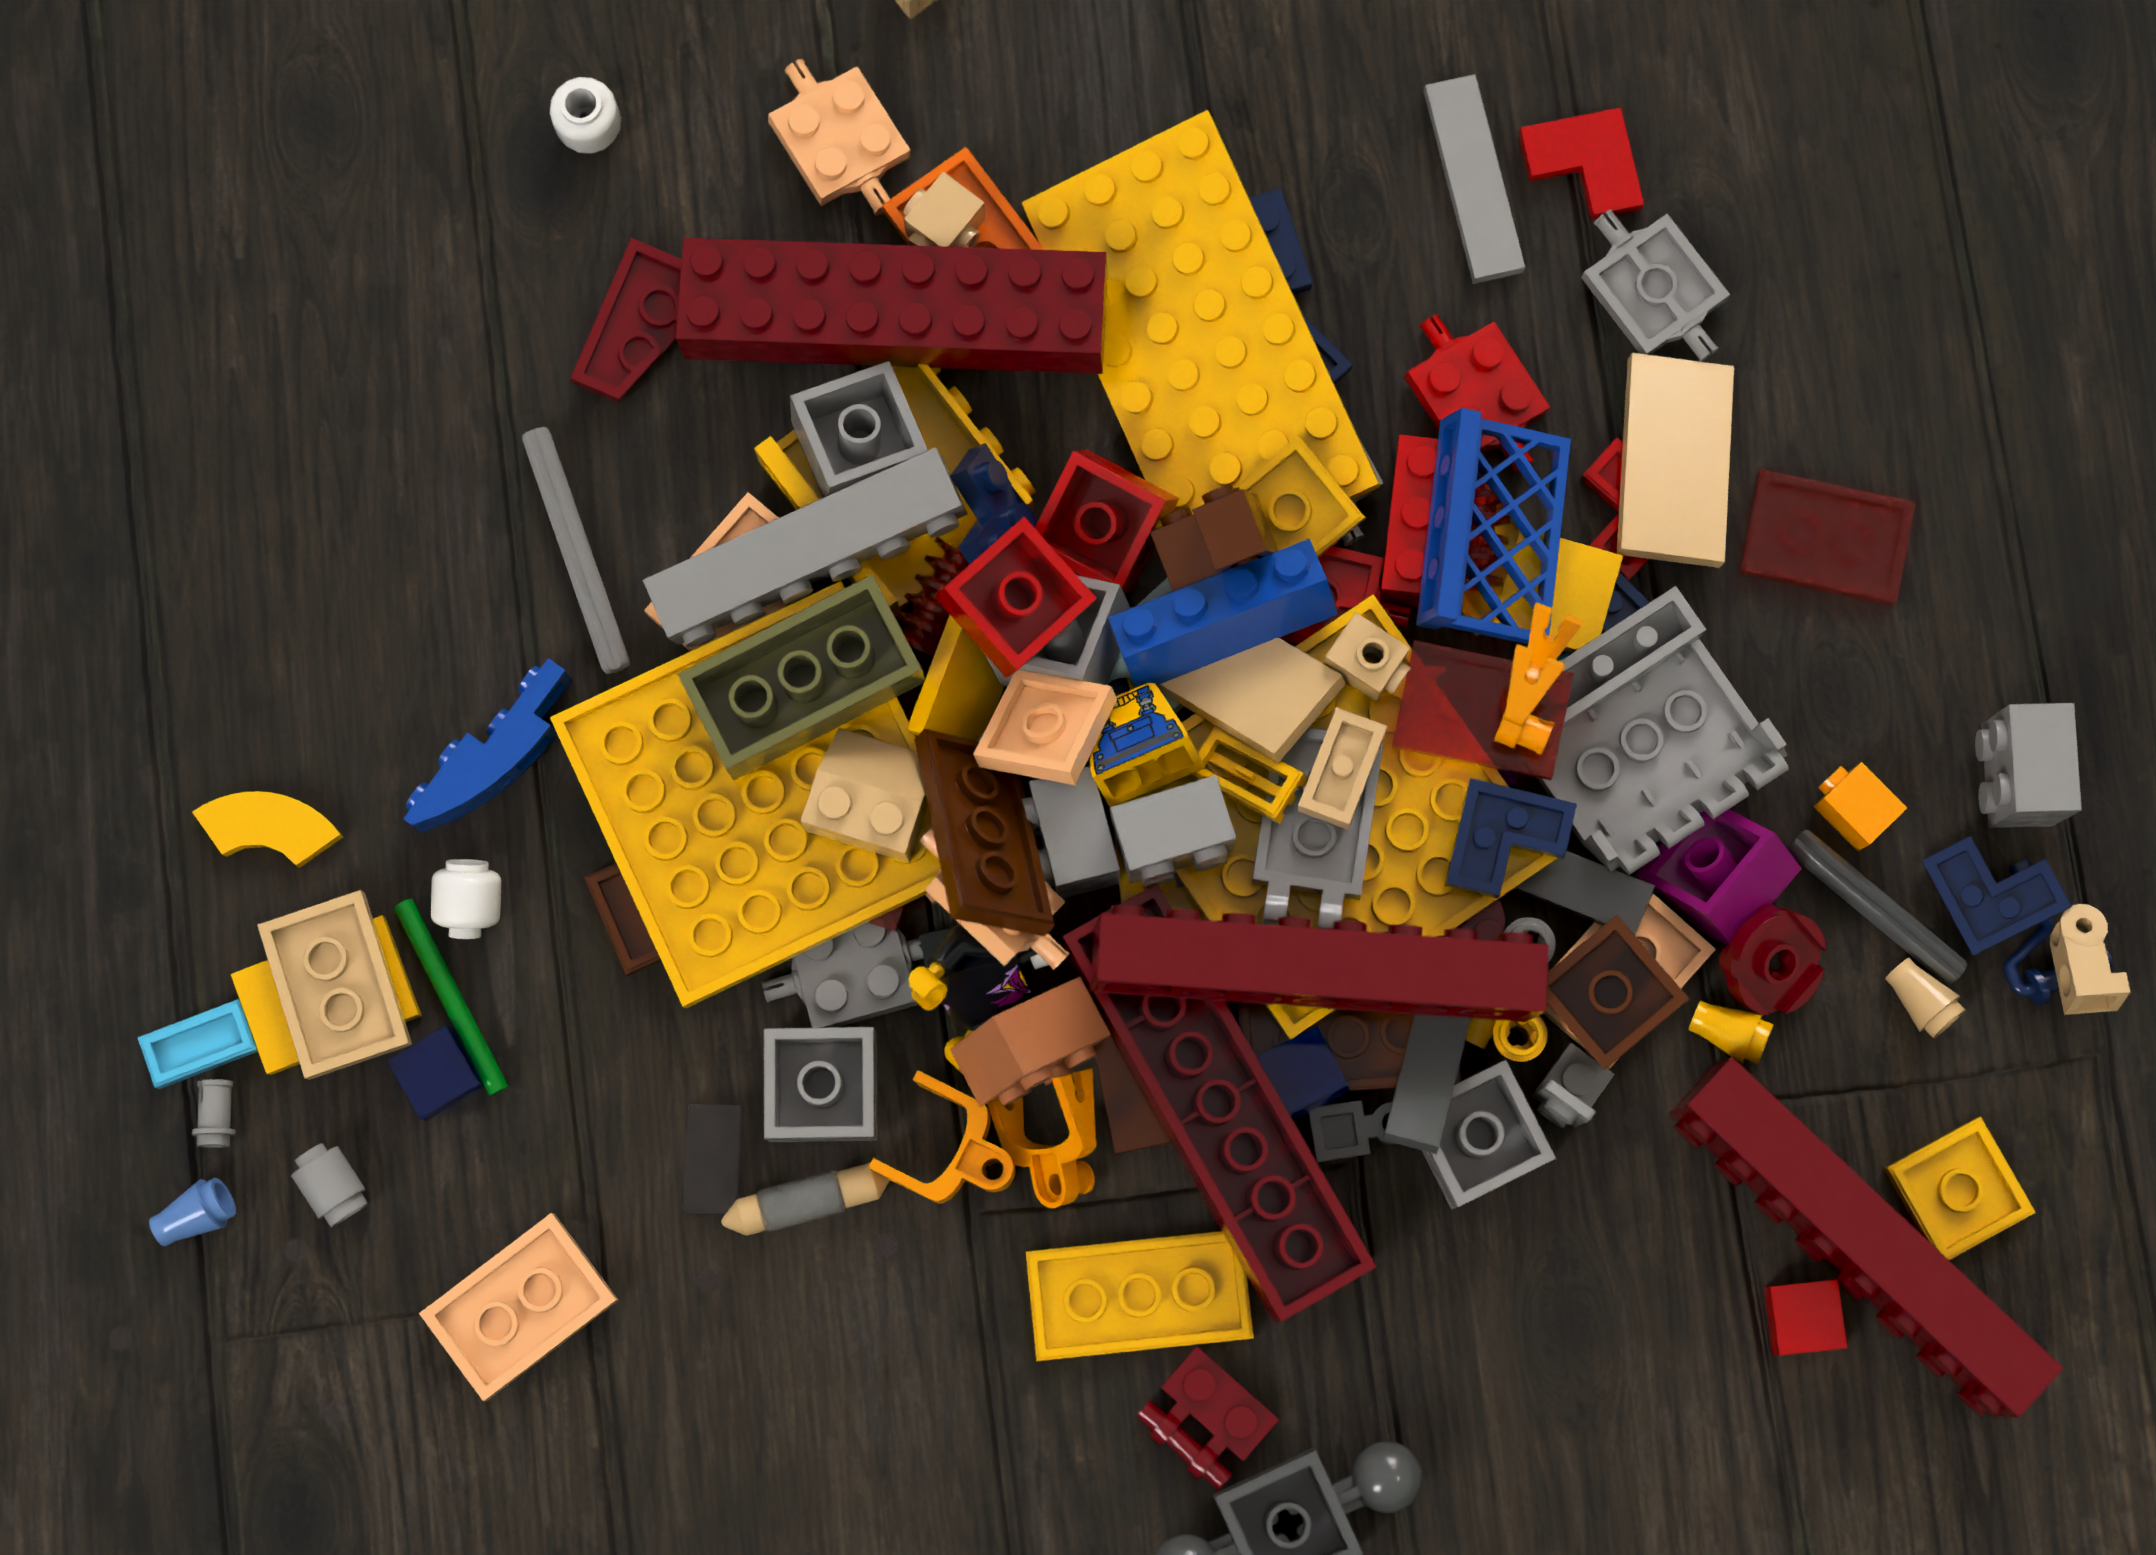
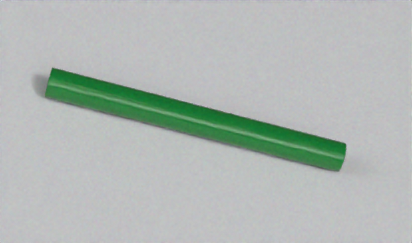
[393,899,509,1097]

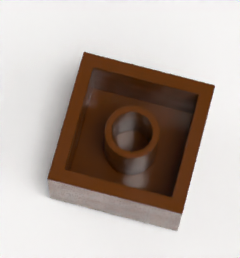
[1546,914,1689,1070]

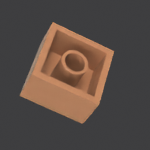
[950,977,1111,1107]

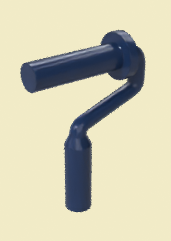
[2003,859,2113,1005]

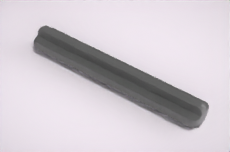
[1788,830,1968,985]

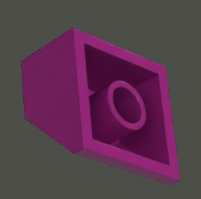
[1635,809,1802,946]

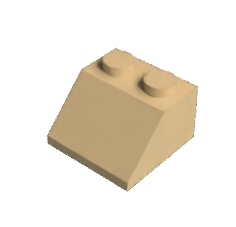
[800,728,928,863]

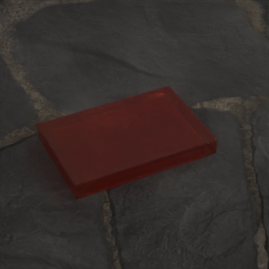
[1738,469,1916,606]
[1392,640,1574,780]

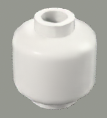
[550,77,621,153]
[431,859,501,939]

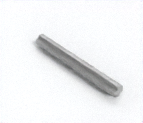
[522,427,630,674]

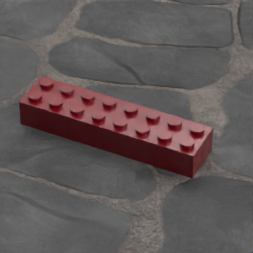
[676,238,1108,374]
[1059,883,1376,1323]
[1090,905,1549,1022]
[1669,1057,2064,1418]

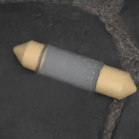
[721,1163,890,1236]

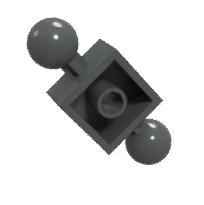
[1154,1441,1422,1555]

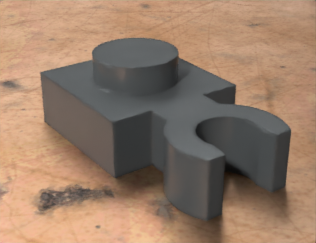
[1307,1100,1396,1163]

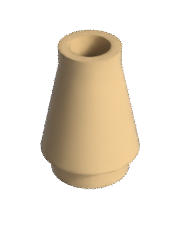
[1885,958,1966,1039]

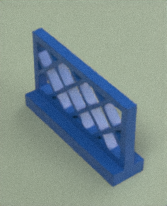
[1416,408,1571,644]

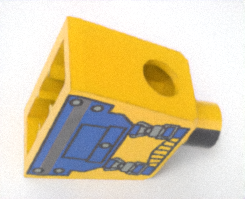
[1089,678,1205,807]

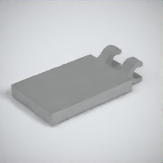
[1252,728,1384,929]

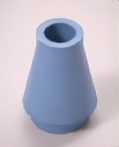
[149,1178,236,1246]

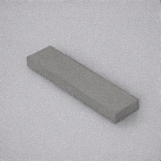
[1424,74,1525,284]

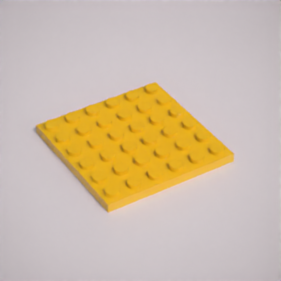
[550,581,940,1009]
[1126,594,1558,1041]

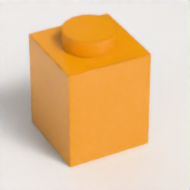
[1813,762,1907,852]

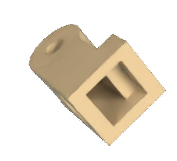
[2050,904,2131,1015]

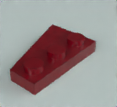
[570,238,682,403]

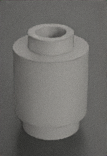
[291,1143,368,1228]

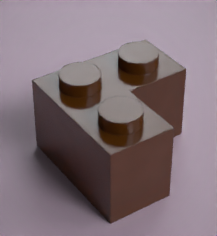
[1150,484,1278,592]

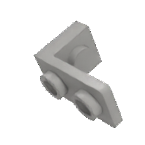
[1531,1042,1615,1128]

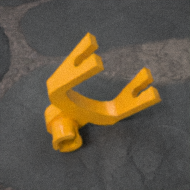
[1494,602,1583,755]
[987,1068,1097,1208]
[868,1070,1016,1204]

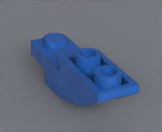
[403,658,573,833]

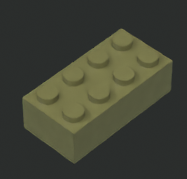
[678,575,925,780]

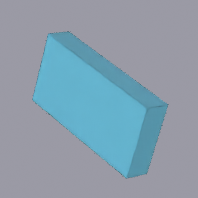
[138,999,258,1089]

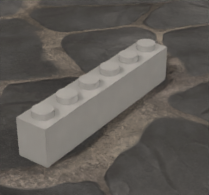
[643,447,968,647]

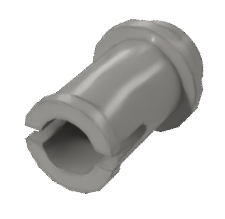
[192,1079,236,1148]

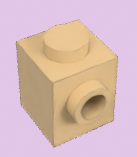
[903,172,986,248]
[1323,612,1411,702]

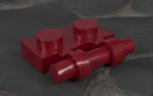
[1136,1346,1279,1490]

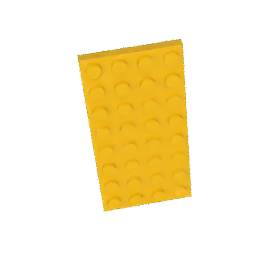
[1021,110,1381,515]

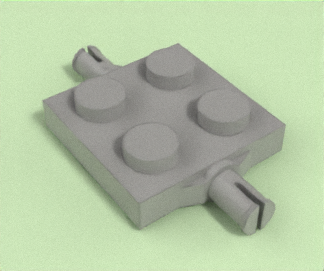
[1581,209,1730,362]
[761,910,924,1028]

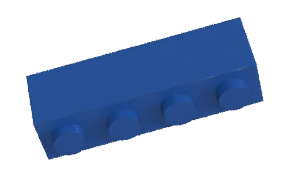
[1108,538,1338,688]

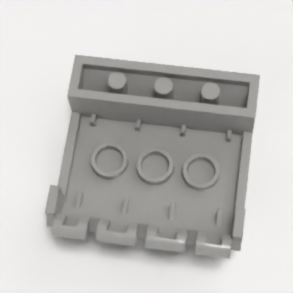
[1498,586,1789,875]

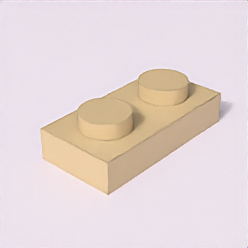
[1297,707,1387,830]

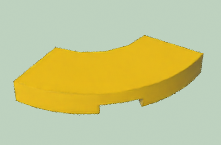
[192,791,344,868]

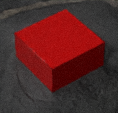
[1764,1280,1847,1355]

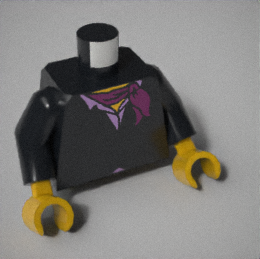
[909,924,1049,1074]

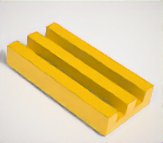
[1189,726,1308,825]

